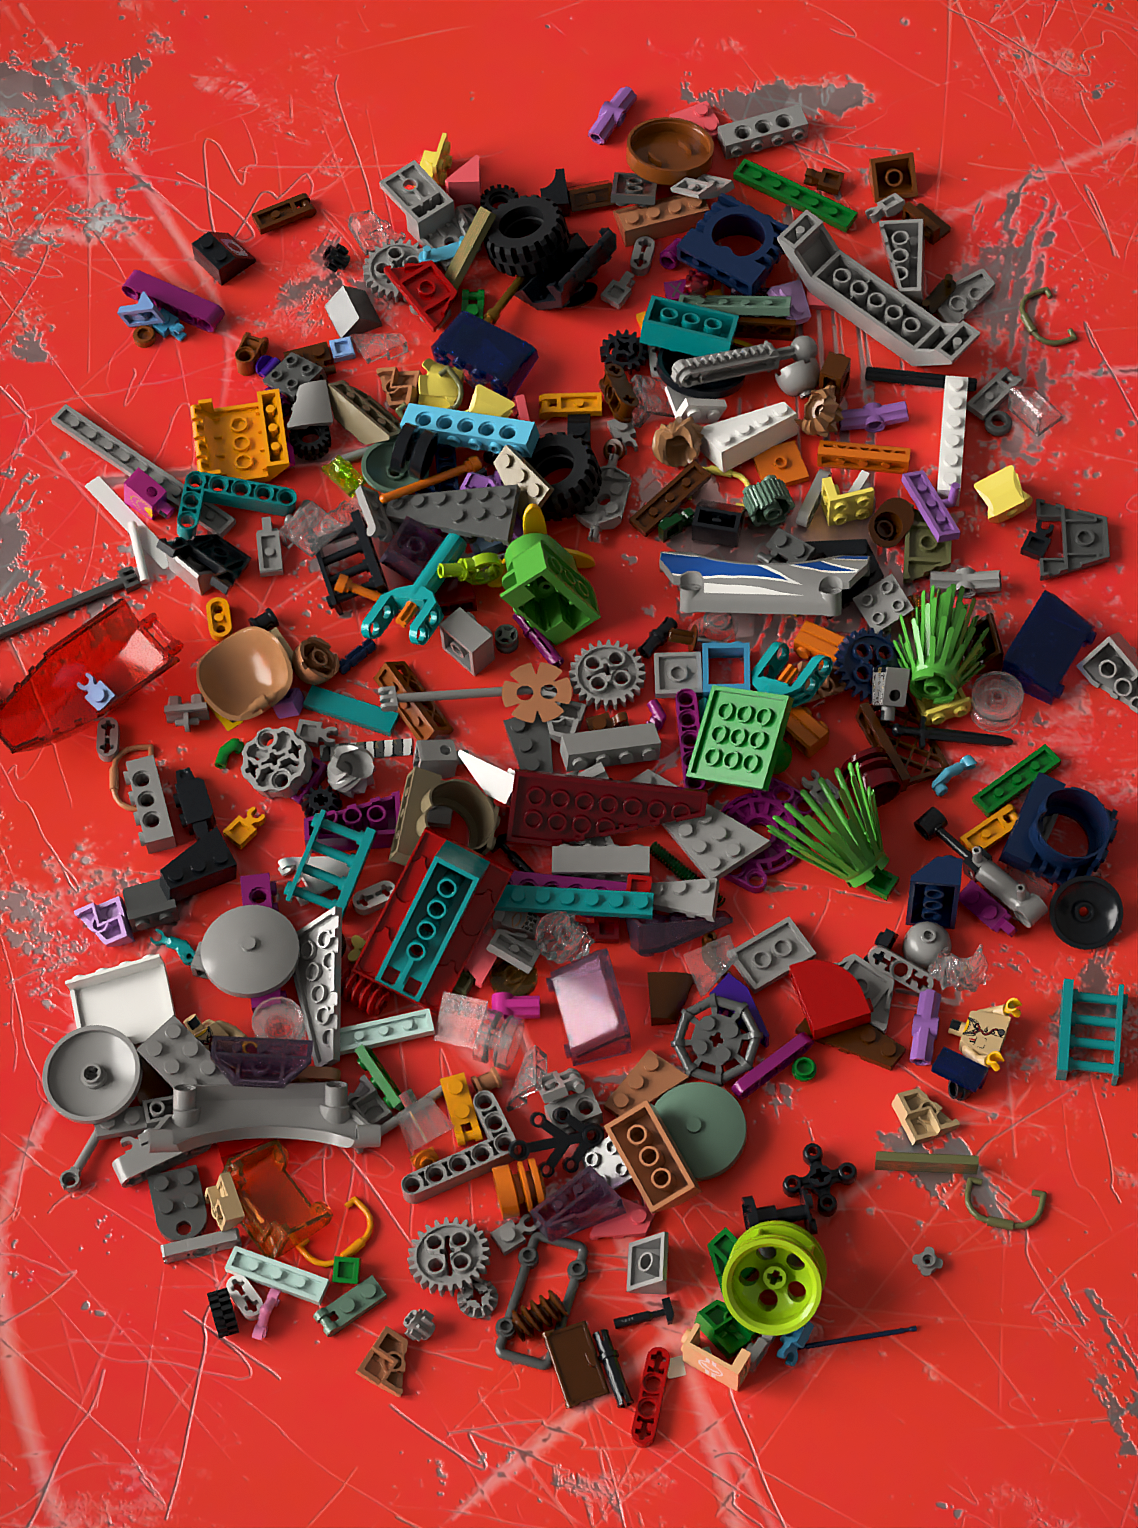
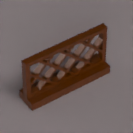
[855,693,949,792]

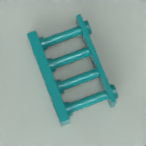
[283,809,377,920]
[1056,979,1128,1086]

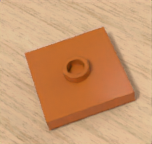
[752,440,809,487]

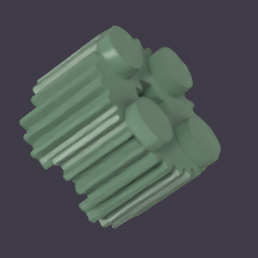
[742,475,795,527]

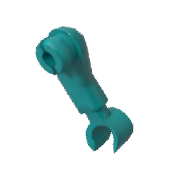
[150,929,195,966]

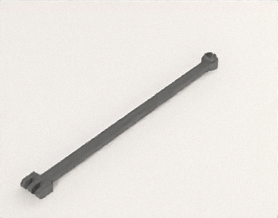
[0,566,142,640]

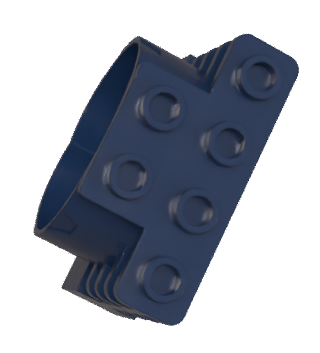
[677,193,789,296]
[999,772,1119,885]

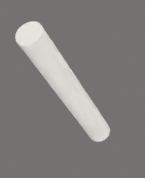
[128,521,150,584]

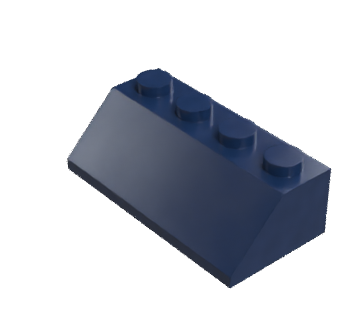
[906,855,963,929]

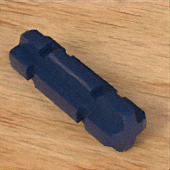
[338,638,376,674]

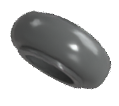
[984,411,1012,436]

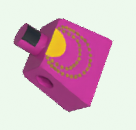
[124,467,175,520]

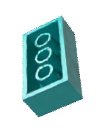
[639,295,739,357]

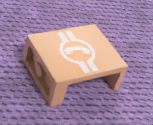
[681,1323,751,1391]

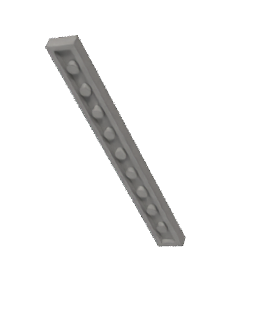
[51,404,236,538]

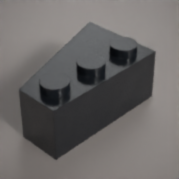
[160,826,237,902]

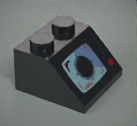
[191,232,256,286]

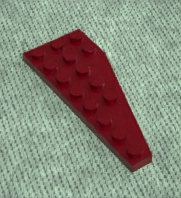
[506,769,708,846]

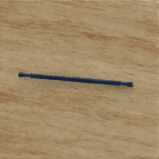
[797,1326,917,1351]

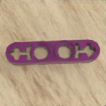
[731,1032,814,1100]

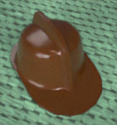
[868,497,914,548]

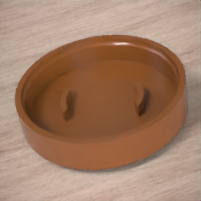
[626,117,714,185]

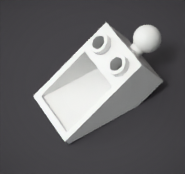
[458,750,514,806]

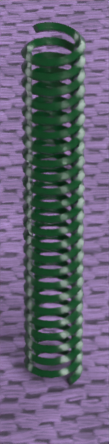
[650,841,726,908]

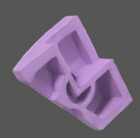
[74,896,135,947]

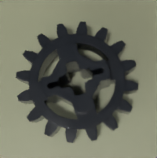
[600,330,648,375]

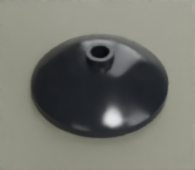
[1049,875,1123,950]

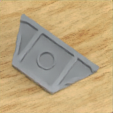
[834,953,895,1034]

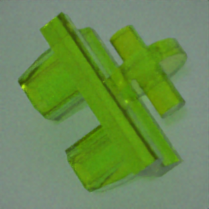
[322,455,366,497]

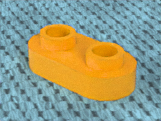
[206,597,233,642]

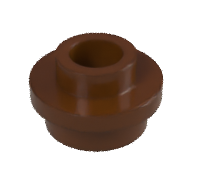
[603,439,625,461]

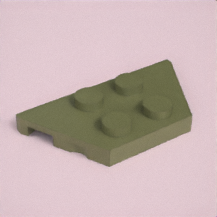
[903,503,952,584]

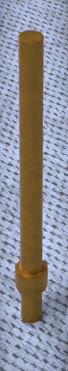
[477,274,530,334]

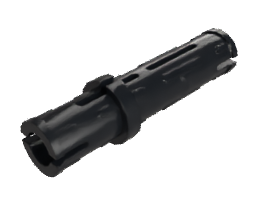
[592,1329,634,1408]

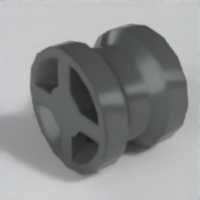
[495,624,519,654]

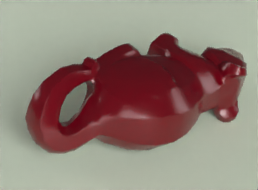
[683,270,714,298]

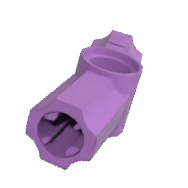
[588,86,637,145]
[839,401,909,433]
[910,989,941,1066]

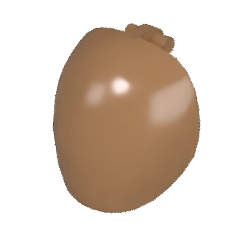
[196,626,293,721]

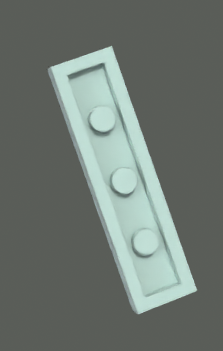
[340,1008,435,1055]
[225,1246,330,1306]

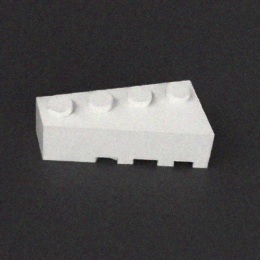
[700,402,799,473]

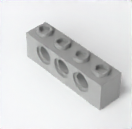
[718,104,808,159]
[123,755,177,854]

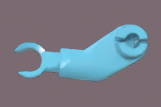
[932,755,977,797]

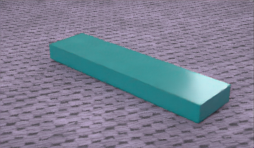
[303,685,399,737]

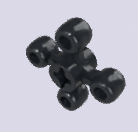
[782,1143,857,1217]

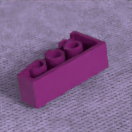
[304,791,401,853]

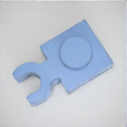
[77,673,118,714]

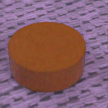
[133,325,156,348]

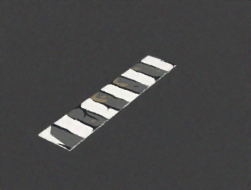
[320,738,413,762]

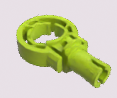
[437,552,504,585]

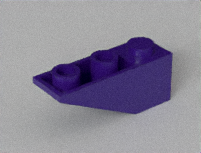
[709,973,769,1048]

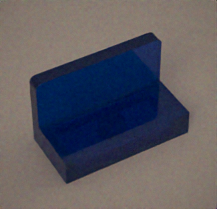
[931,1047,989,1092]

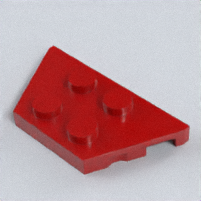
[384,260,458,333]

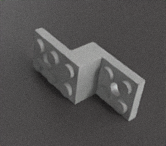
[379,160,482,271]

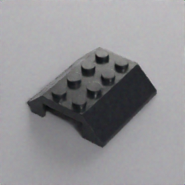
[514,227,617,310]

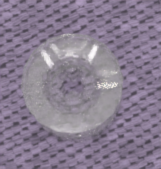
[252,997,307,1061]

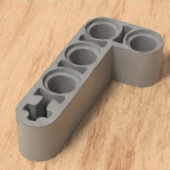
[112,1144,212,1188]

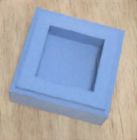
[329,336,356,363]

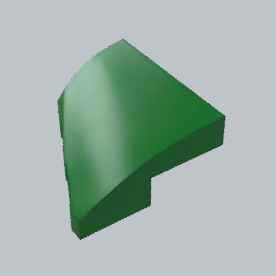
[694,1300,760,1360]

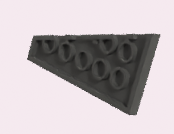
[386,484,521,546]

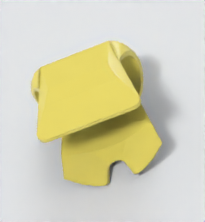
[418,358,464,409]
[465,384,515,418]
[974,465,1033,523]

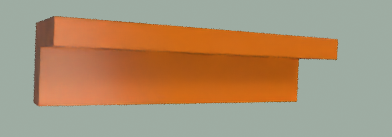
[817,440,911,474]

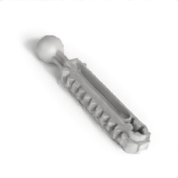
[671,335,818,387]

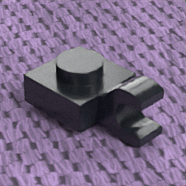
[863,928,899,963]

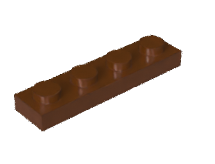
[629,460,711,537]

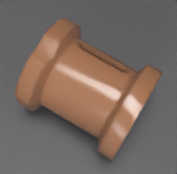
[471,1067,503,1093]

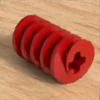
[341,968,391,1017]

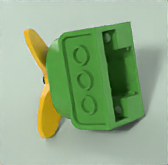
[487,503,601,646]

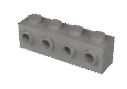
[560,723,661,772]
[552,844,650,882]

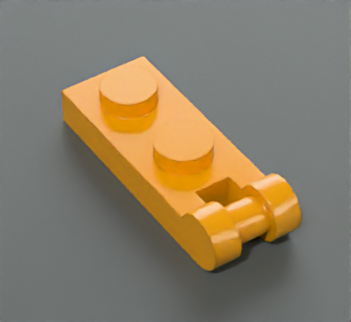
[539,392,602,420]
[959,804,1018,853]
[440,1072,483,1147]

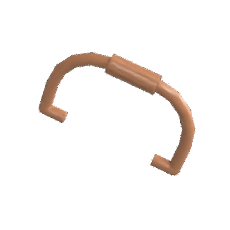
[109,744,154,812]

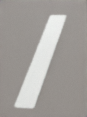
[85,476,169,569]

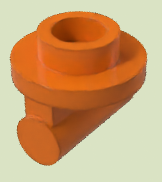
[409,1147,439,1170]

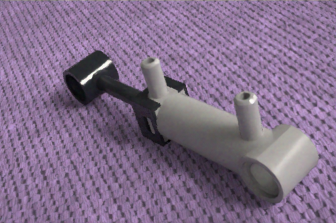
[914,807,1048,928]

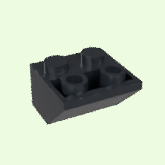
[692,499,746,547]

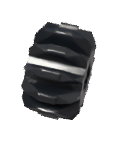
[301,785,343,818]

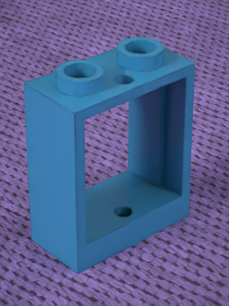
[702,641,750,698]

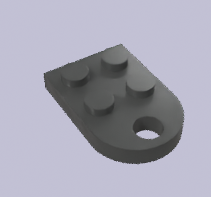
[147,1165,208,1242]

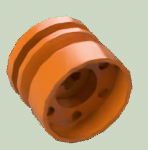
[491,1158,546,1220]

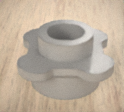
[912,1247,943,1276]

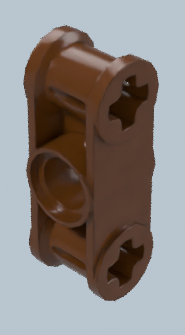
[598,363,639,423]

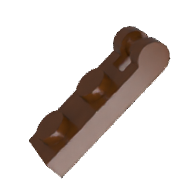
[252,193,317,235]

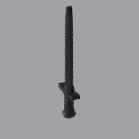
[892,716,1013,750]

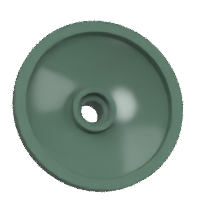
[361,439,430,494]

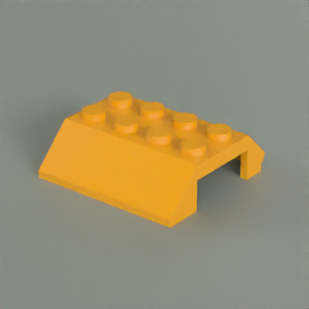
[190,388,290,483]

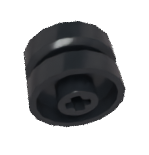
[390,422,439,480]

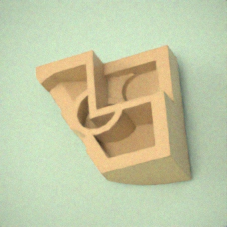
[891,1088,960,1146]
[204,1171,245,1232]

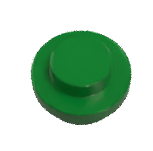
[792,1057,817,1082]

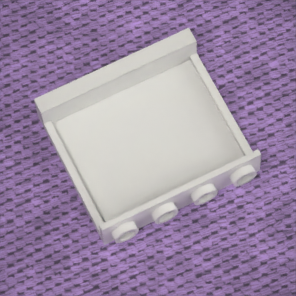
[65,954,176,1049]

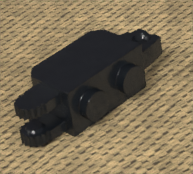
[173,767,216,841]

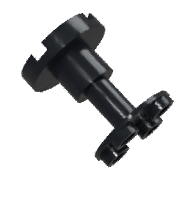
[741,1186,818,1235]

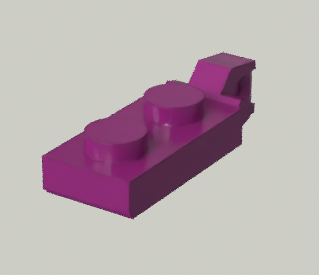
[959,880,1018,937]

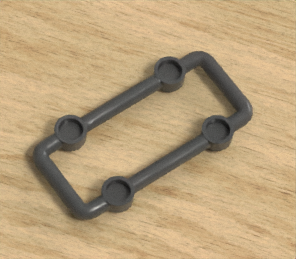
[495,1231,589,1370]

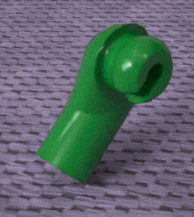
[214,738,245,769]

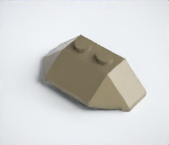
[327,380,401,445]

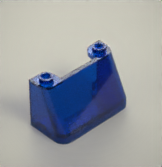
[1000,590,1097,705]

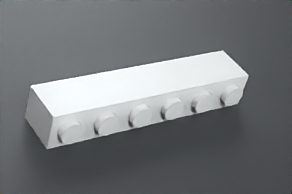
[937,375,968,506]

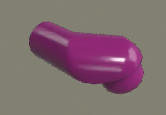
[646,699,667,731]

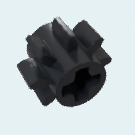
[323,243,350,272]

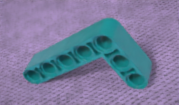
[177,471,297,540]

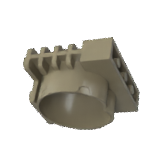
[389,766,501,866]

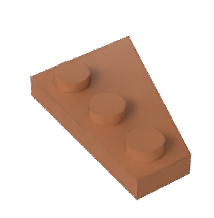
[604,1049,689,1118]

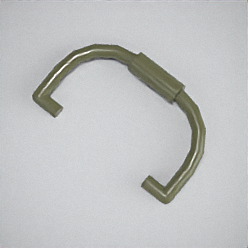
[1019,287,1077,346]
[395,365,464,420]
[965,1177,1047,1231]

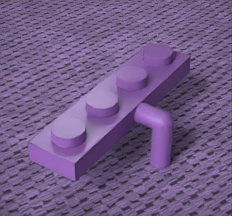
[901,470,961,542]

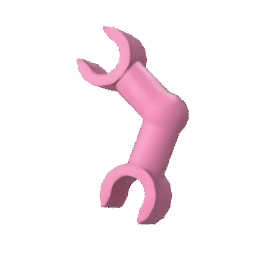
[252,1288,281,1341]

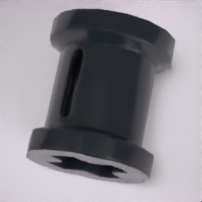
[248,608,279,630]

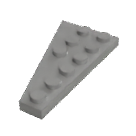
[630,769,771,880]
[293,906,342,1067]

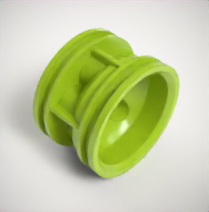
[722,1220,827,1336]

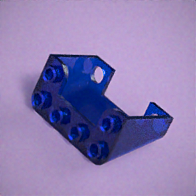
[431,311,539,400]

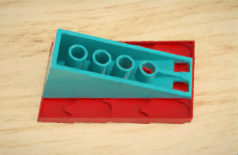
[352,826,514,1016]

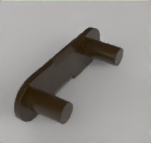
[919,274,956,315]

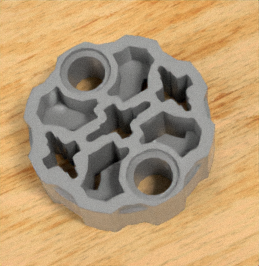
[241,726,314,799]

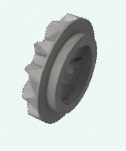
[457,1277,498,1318]

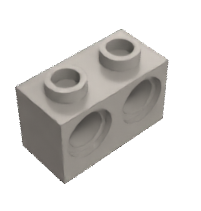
[544,1087,603,1134]

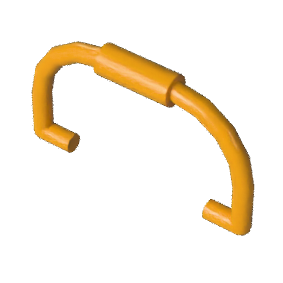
[296,1196,374,1267]

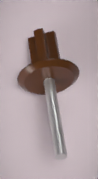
[668,624,729,652]

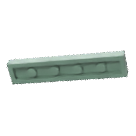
[679,295,792,317]

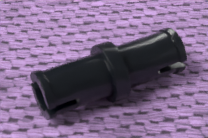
[638,617,678,659]

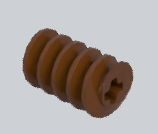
[511,1290,569,1342]

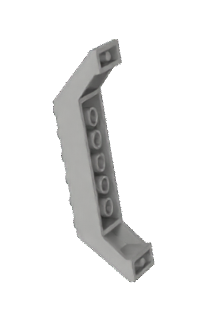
[777,209,981,366]

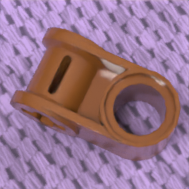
[235,332,269,376]

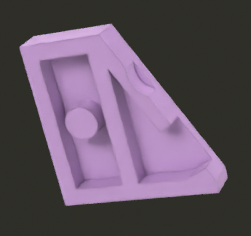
[767,280,811,325]

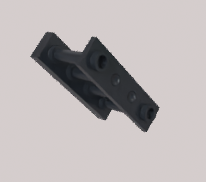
[307,509,389,616]

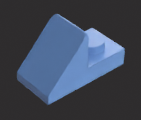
[117,291,165,327]

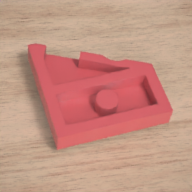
[669,101,721,141]
[512,394,530,421]
[589,1193,656,1241]

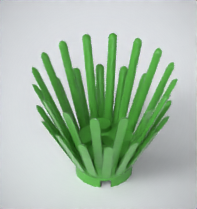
[767,762,889,888]

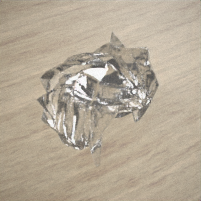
[535,911,595,964]
[928,944,988,992]

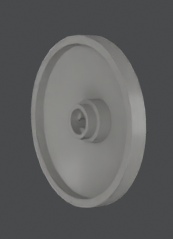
[201,905,300,998]
[42,1025,143,1124]

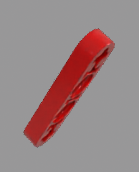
[631,1347,670,1448]

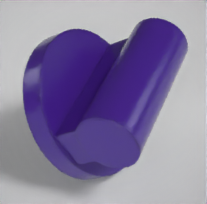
[255,355,281,378]

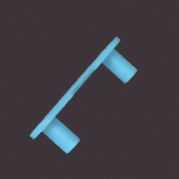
[418,236,464,263]

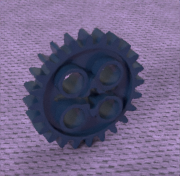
[833,627,903,704]

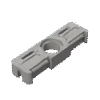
[160,1228,242,1265]

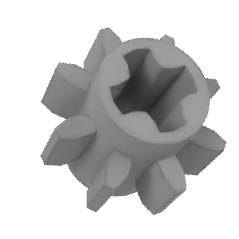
[403,1309,436,1341]

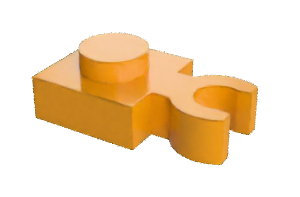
[223,806,266,849]

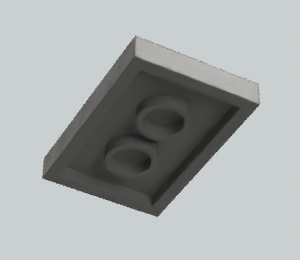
[611,172,657,207]

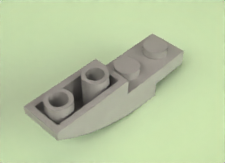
[94,1095,173,1141]

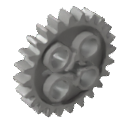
[363,238,423,303]
[569,639,646,711]
[407,1217,491,1297]

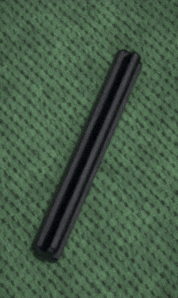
[865,366,977,392]

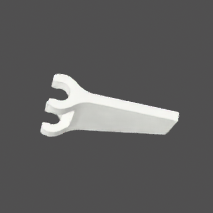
[278,856,350,906]

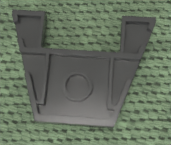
[1036,499,1110,581]

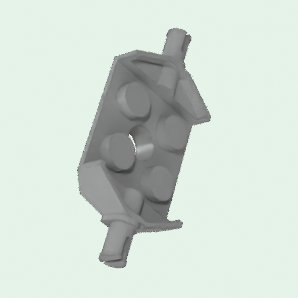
[575,453,632,542]

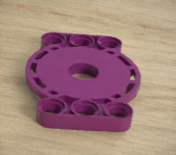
[721,777,814,893]

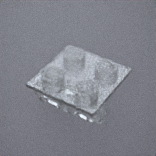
[433,992,492,1050]

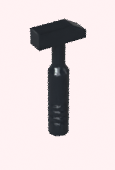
[491,833,535,873]
[613,1297,674,1329]

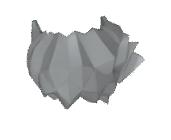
[327,744,377,798]

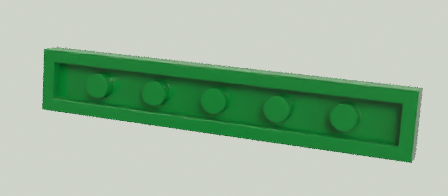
[733,158,858,233]

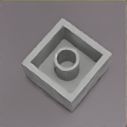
[439,607,495,676]

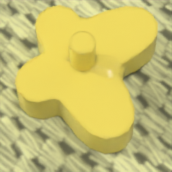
[348,935,366,964]

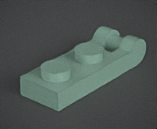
[313,1275,387,1337]

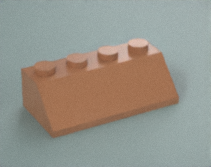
[613,194,709,247]
[604,1100,702,1214]

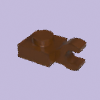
[804,168,845,195]
[586,712,629,731]

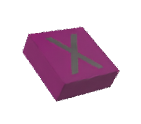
[664,279,689,301]

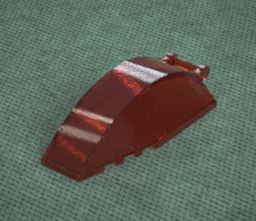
[0,597,184,754]

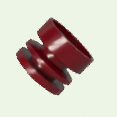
[841,747,903,807]

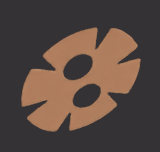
[502,662,572,723]

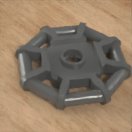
[671,993,763,1087]

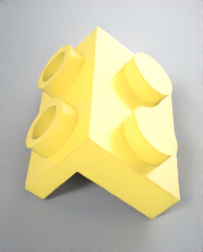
[915,687,972,726]

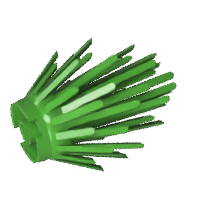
[893,584,989,704]

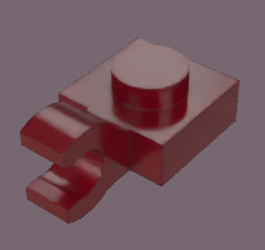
[577,917,619,943]

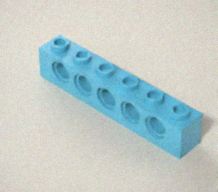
[400,403,540,458]

